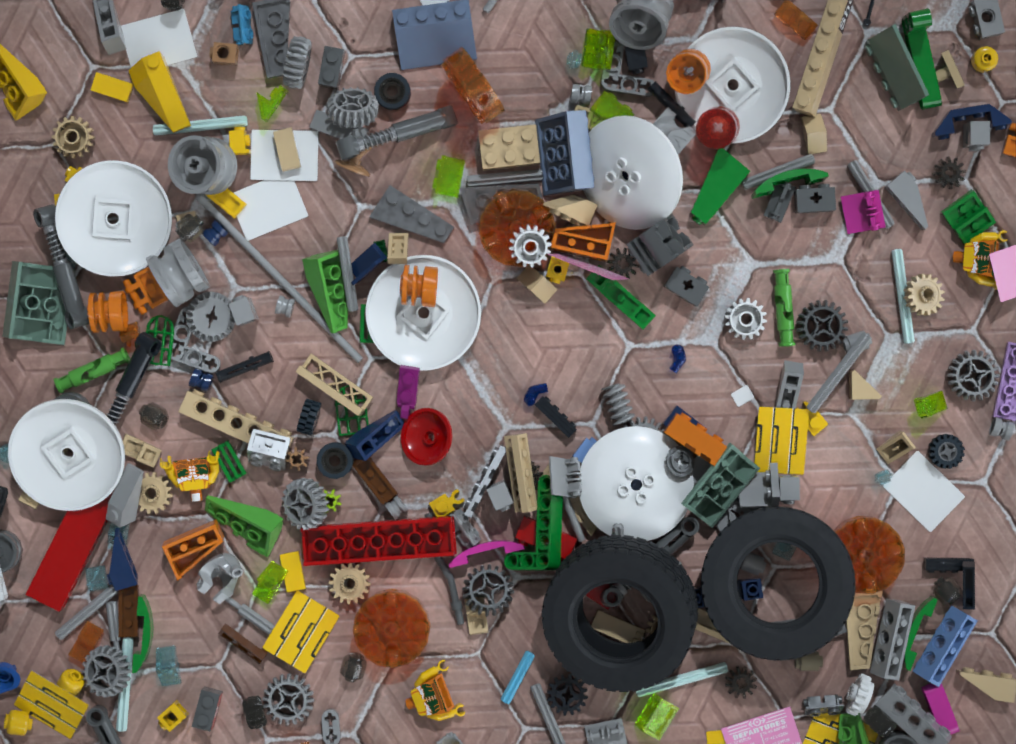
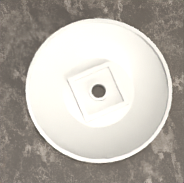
[675,27,790,143]
[583,115,683,230]
[55,161,172,276]
[366,255,481,370]
[8,399,125,511]
[578,426,694,541]

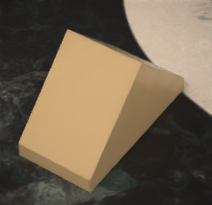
[801,114,827,155]
[516,265,558,304]
[849,369,882,400]
[876,431,915,464]

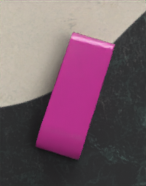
[921,683,960,735]

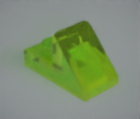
[257,85,289,123]
[914,391,948,419]
[252,561,288,604]

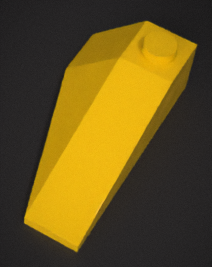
[0,44,47,120]
[128,51,191,133]

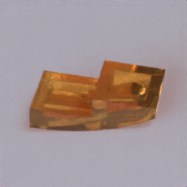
[774,0,818,40]
[68,621,104,663]

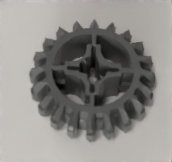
[796,300,848,352]
[462,564,514,617]

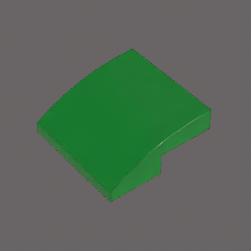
[941,189,996,245]

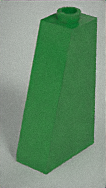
[690,147,750,226]

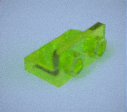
[581,28,615,70]
[590,91,635,121]
[432,155,465,198]
[635,693,679,741]

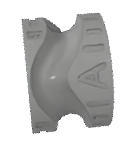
[609,0,674,50]
[653,107,697,155]
[168,135,237,195]
[146,238,210,307]

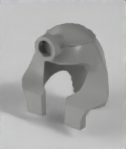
[196,553,243,604]

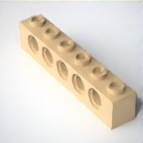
[178,389,295,456]

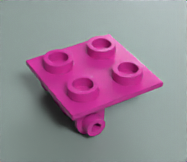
[841,189,886,234]

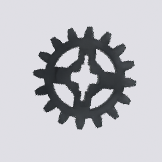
[547,673,588,716]

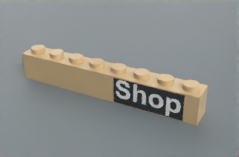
[793,0,854,117]

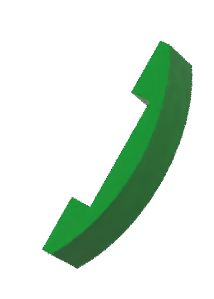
[751,169,829,199]
[586,265,656,330]
[132,594,154,673]
[903,596,938,671]

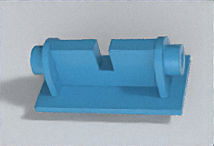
[230,4,253,45]

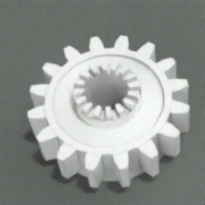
[508,224,552,268]
[724,298,767,340]
[846,673,874,716]

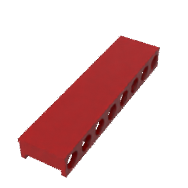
[25,489,115,612]
[300,516,457,566]

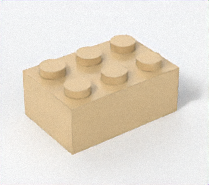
[478,124,540,171]

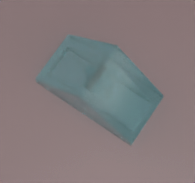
[156,645,182,686]

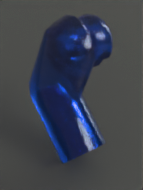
[669,344,687,374]
[524,383,548,406]

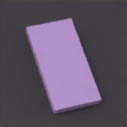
[992,342,1016,421]

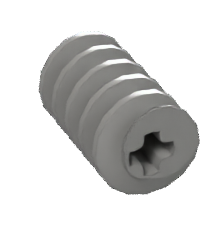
[601,383,635,425]

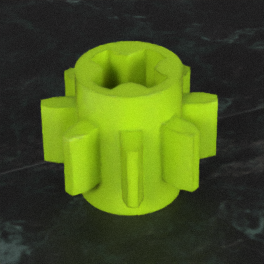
[324,489,342,513]

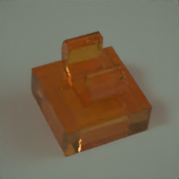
[119,321,140,347]

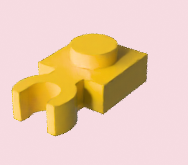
[795,401,828,436]
[429,489,465,517]

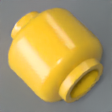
[971,46,998,73]
[57,669,85,696]
[3,710,33,736]

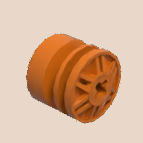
[666,49,711,94]
[400,265,438,307]
[87,291,128,333]

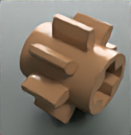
[286,447,310,471]

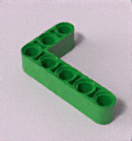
[902,8,942,110]
[504,475,563,571]

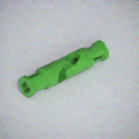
[773,269,795,347]
[54,347,130,394]

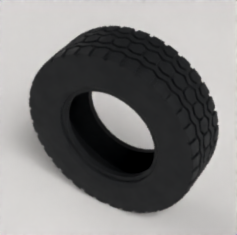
[701,506,856,661]
[542,535,698,692]

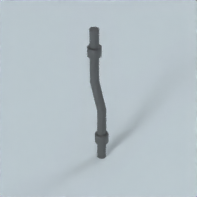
[424,513,464,625]

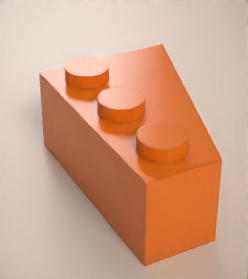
[550,222,616,262]
[663,412,727,466]
[162,519,224,581]

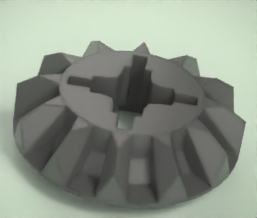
[665,446,695,477]

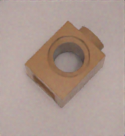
[209,42,239,66]

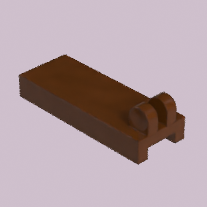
[353,457,399,505]
[119,585,139,637]
[218,623,268,664]

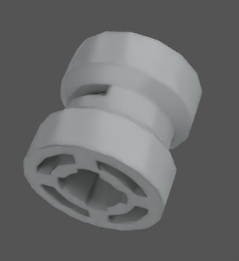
[571,84,592,105]
[989,417,1014,441]

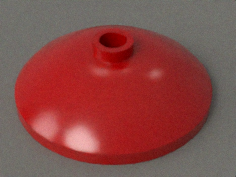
[401,408,452,466]

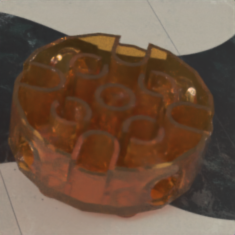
[441,47,505,124]
[477,188,556,267]
[833,516,905,594]
[353,589,431,668]

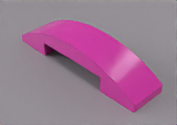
[449,540,524,568]

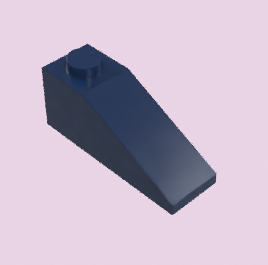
[344,410,404,461]
[107,527,138,591]

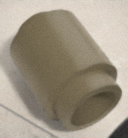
[794,652,823,671]

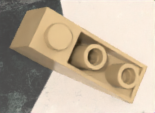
[543,195,597,227]
[956,667,1016,703]

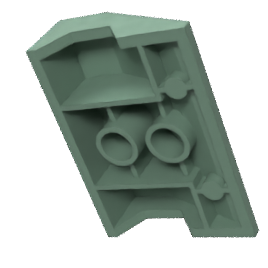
[865,24,929,111]
[2,261,75,345]
[681,443,760,528]

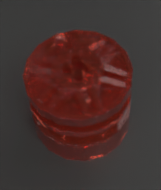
[696,106,740,149]

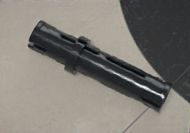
[647,81,696,127]
[216,351,274,383]

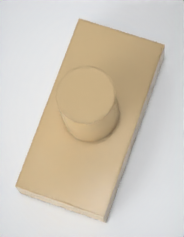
[936,50,965,89]
[387,233,408,264]

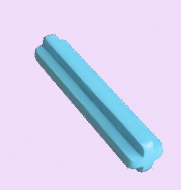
[501,651,535,704]

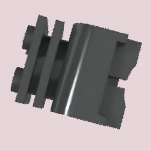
[626,214,694,276]

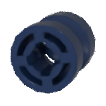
[202,220,229,246]
[189,368,214,393]

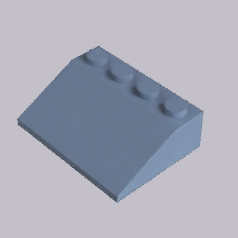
[392,0,477,70]
[535,110,594,196]

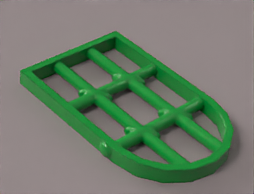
[146,315,174,366]
[335,385,369,436]

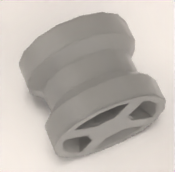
[275,295,295,318]
[385,495,408,519]

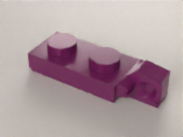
[397,365,420,419]

